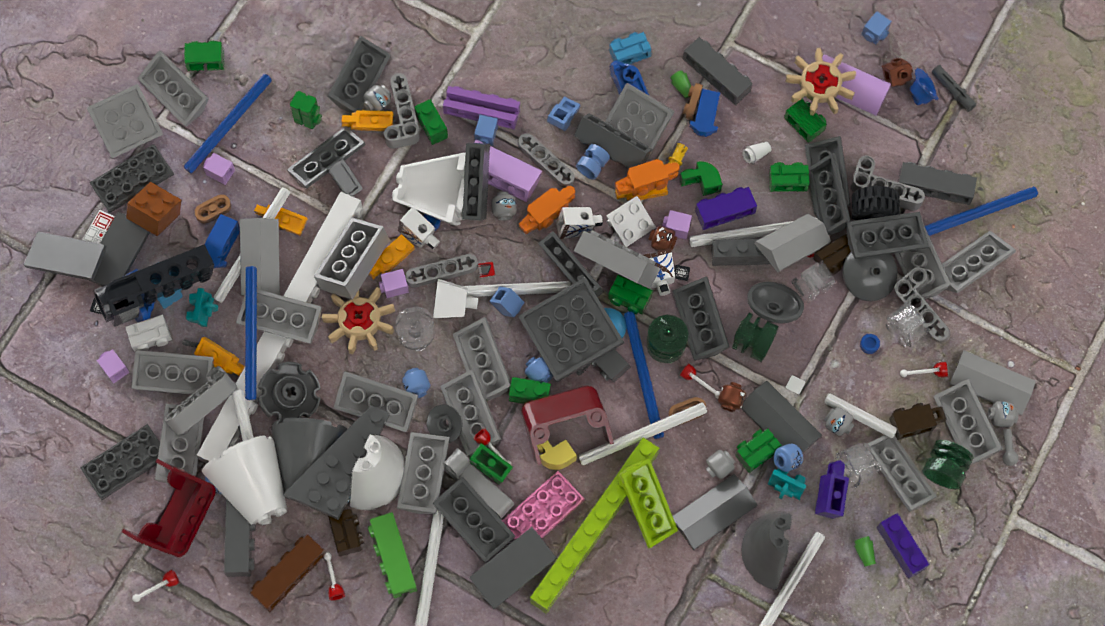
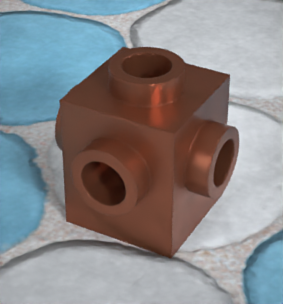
[882,58,913,87]

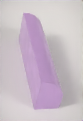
[820,54,891,116]
[474,140,542,202]

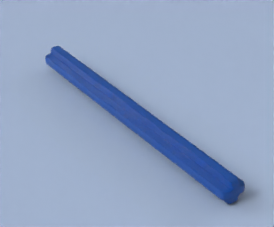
[184,74,272,173]
[925,186,1038,236]
[245,266,257,400]
[624,311,664,439]

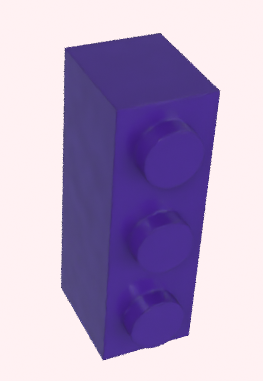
[695,187,757,230]
[877,513,930,579]

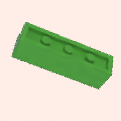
[368,512,417,599]

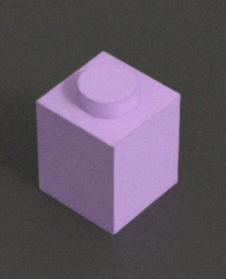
[203,153,235,185]
[662,210,692,239]
[378,269,409,298]
[96,349,130,384]

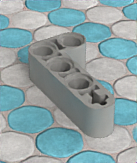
[384,73,420,149]
[851,156,925,211]
[895,267,951,342]
[164,366,237,436]
[443,449,514,519]

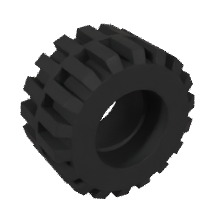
[852,186,900,221]

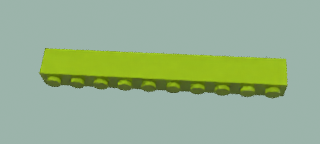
[530,437,660,614]

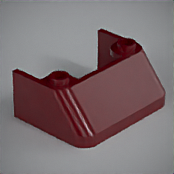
[521,385,614,465]
[121,459,216,557]

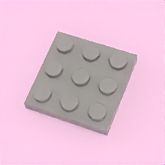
[605,83,675,160]
[87,84,163,158]

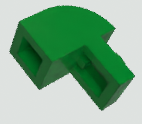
[679,161,723,196]

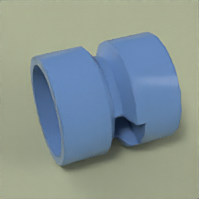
[576,144,610,180]

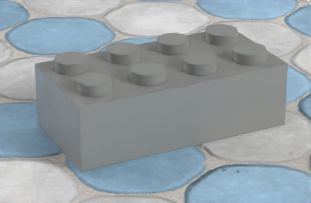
[314,218,390,300]
[574,230,661,289]

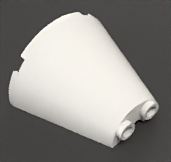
[392,153,466,225]
[350,435,405,510]
[202,436,287,525]

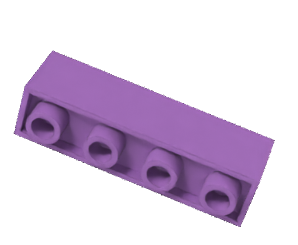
[443,86,520,129]

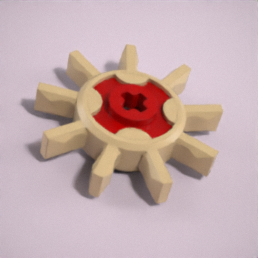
[786,48,856,115]
[322,287,395,354]

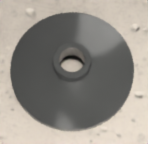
[427,404,462,443]

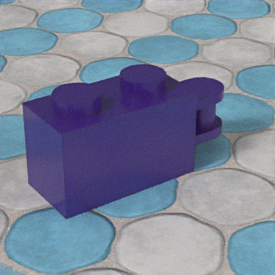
[815,460,849,519]

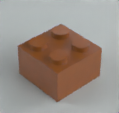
[126,182,181,236]

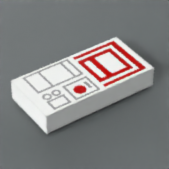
[82,210,115,243]

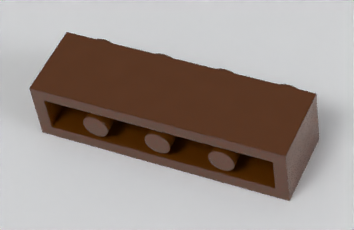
[250,534,326,613]

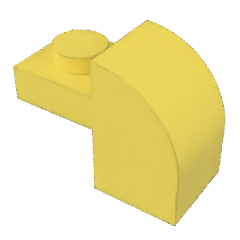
[537,440,577,470]

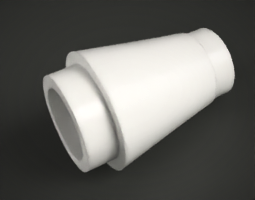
[742,142,771,163]

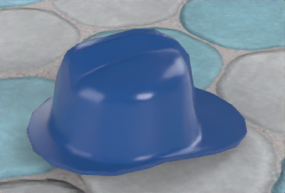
[910,68,938,105]

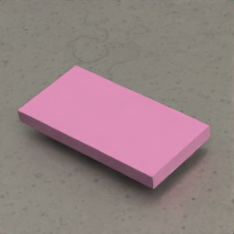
[502,471,585,540]

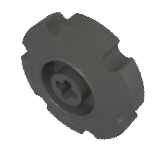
[258,362,321,423]

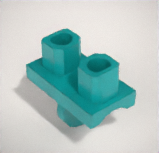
[186,288,219,327]
[768,468,807,500]

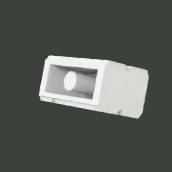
[125,314,172,352]

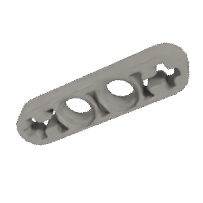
[518,133,575,188]
[405,254,478,288]

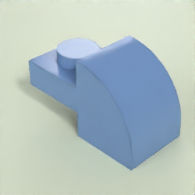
[547,96,580,131]

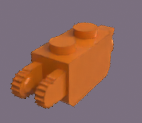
[615,159,680,196]
[519,185,575,234]

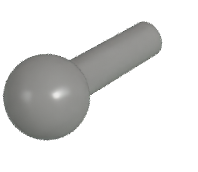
[1003,429,1019,466]

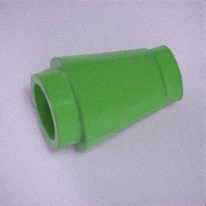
[670,70,691,99]
[854,536,876,567]

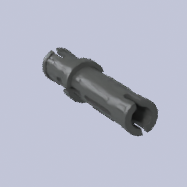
[932,65,977,112]

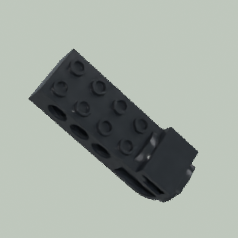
[93,244,214,327]

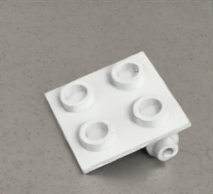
[606,196,656,247]

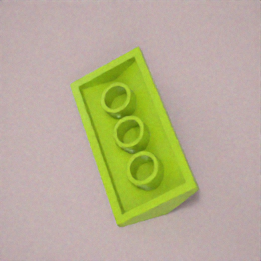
[619,458,678,548]

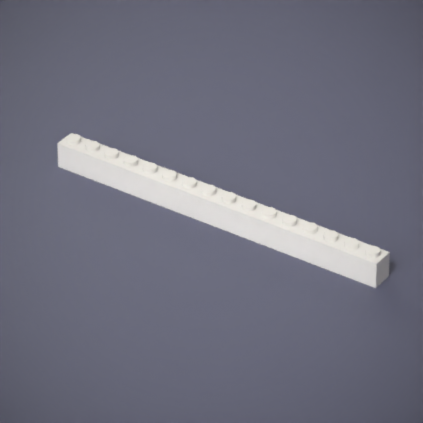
[197,192,363,464]

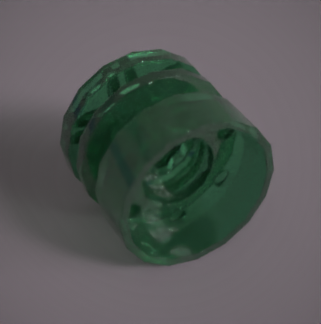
[732,312,779,363]
[646,314,689,364]
[922,439,974,490]

